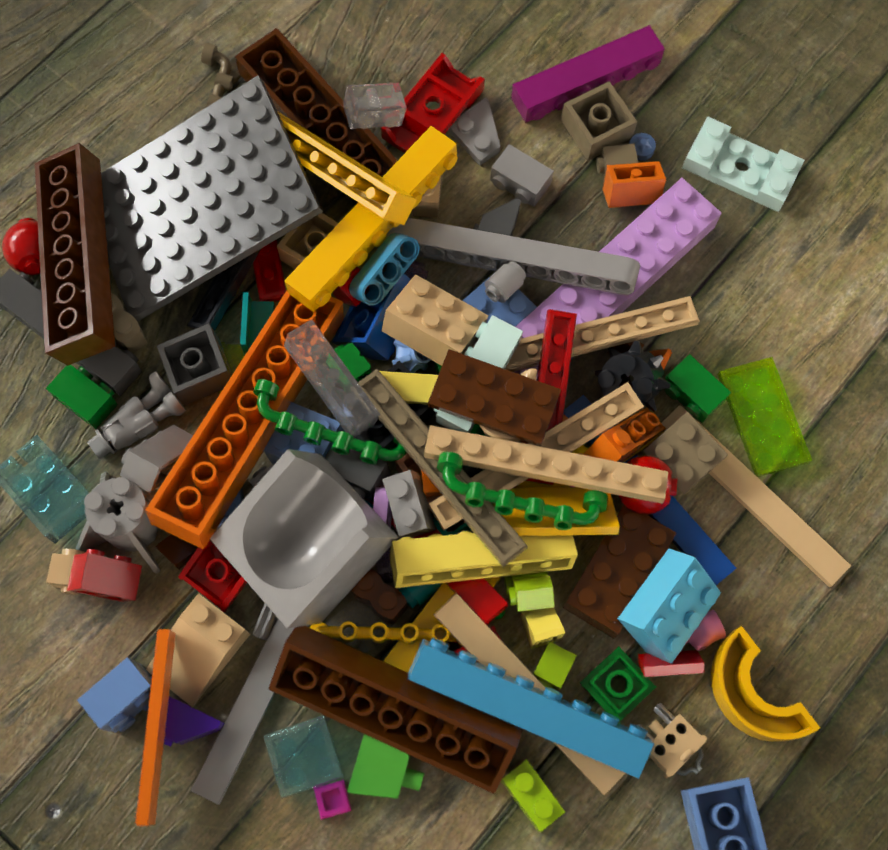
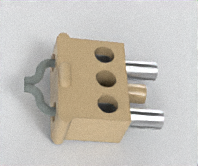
[637,703,707,778]

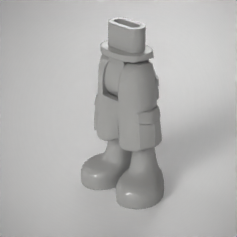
[87,371,186,459]

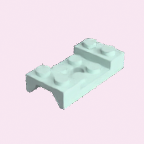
[682,116,805,212]

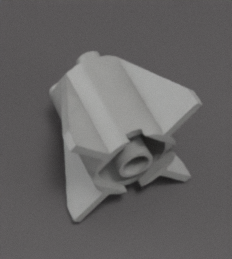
[76,471,161,574]

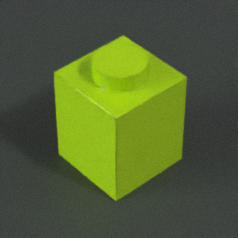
[533,641,577,691]

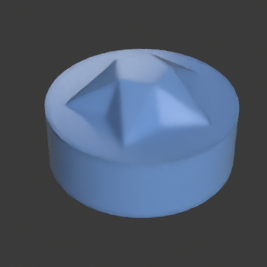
[629,133,656,161]

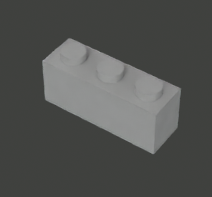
[120,425,193,493]

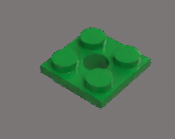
[580,646,656,722]

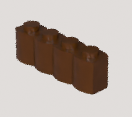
[351,568,407,625]

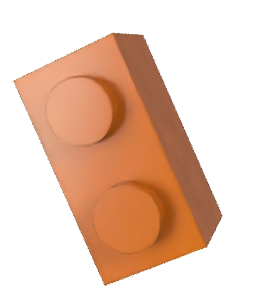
[603,161,666,208]

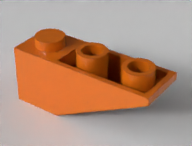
[583,408,666,463]

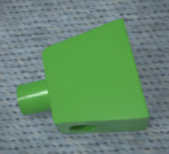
[347,734,424,799]

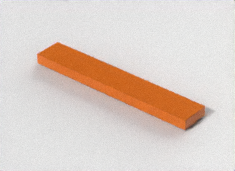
[135,629,176,826]

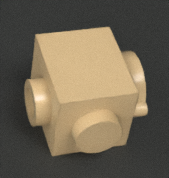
[46,549,86,595]

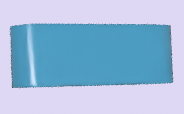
[349,233,420,306]

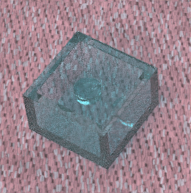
[263,715,345,798]

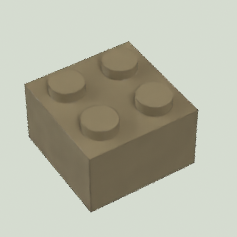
[561,81,637,161]
[644,412,728,494]

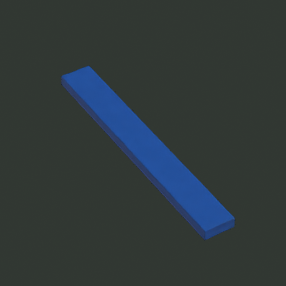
[563,395,736,585]

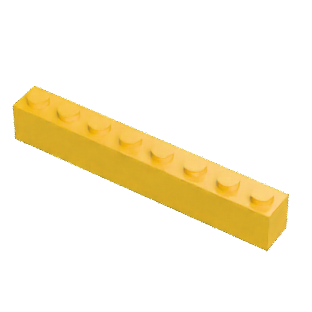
[277,111,417,225]
[284,126,458,312]

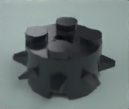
[595,340,671,417]

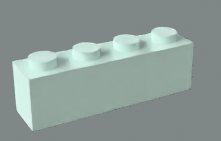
[434,315,523,433]

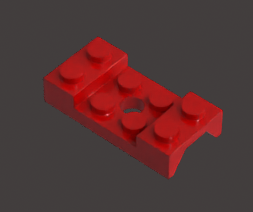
[381,53,485,153]

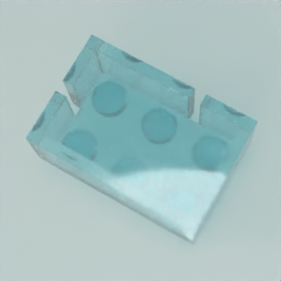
[0,435,90,544]

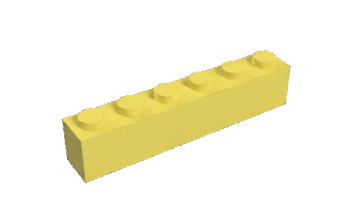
[390,531,578,588]

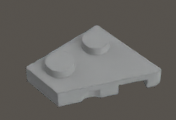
[448,98,501,166]

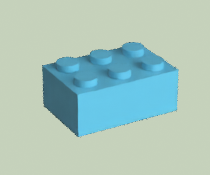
[618,548,721,664]

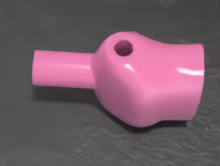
[686,610,726,651]

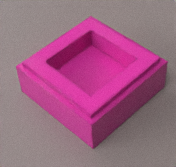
[314,780,352,820]

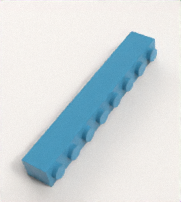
[408,638,654,778]

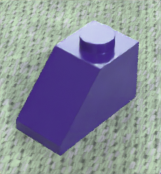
[164,696,225,747]

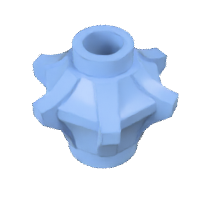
[392,340,431,373]

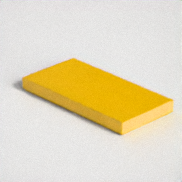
[493,487,620,536]

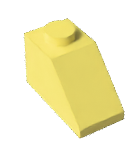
[521,608,565,649]

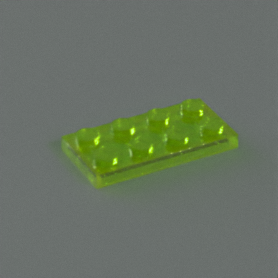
[717,357,812,477]

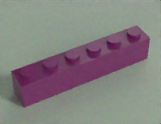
[511,25,665,123]

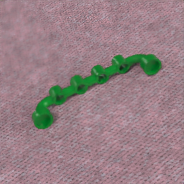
[253,379,407,465]
[437,452,608,530]

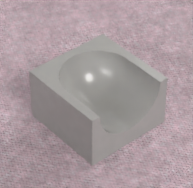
[210,449,399,628]

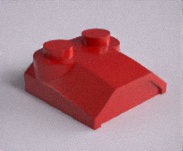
[178,529,247,612]

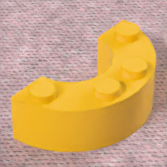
[711,626,820,742]

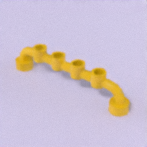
[309,621,462,648]

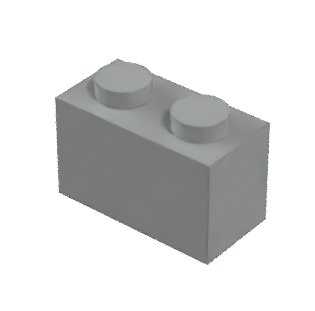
[490,144,554,207]
[382,470,436,538]

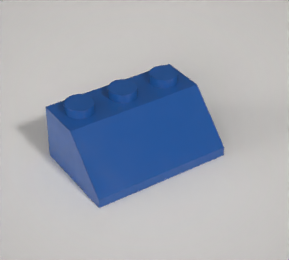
[332,272,411,360]

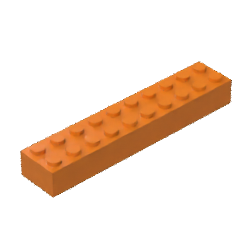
[145,291,344,550]

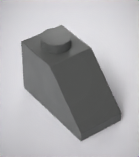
[473,198,521,236]

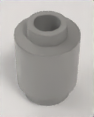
[485,261,526,303]

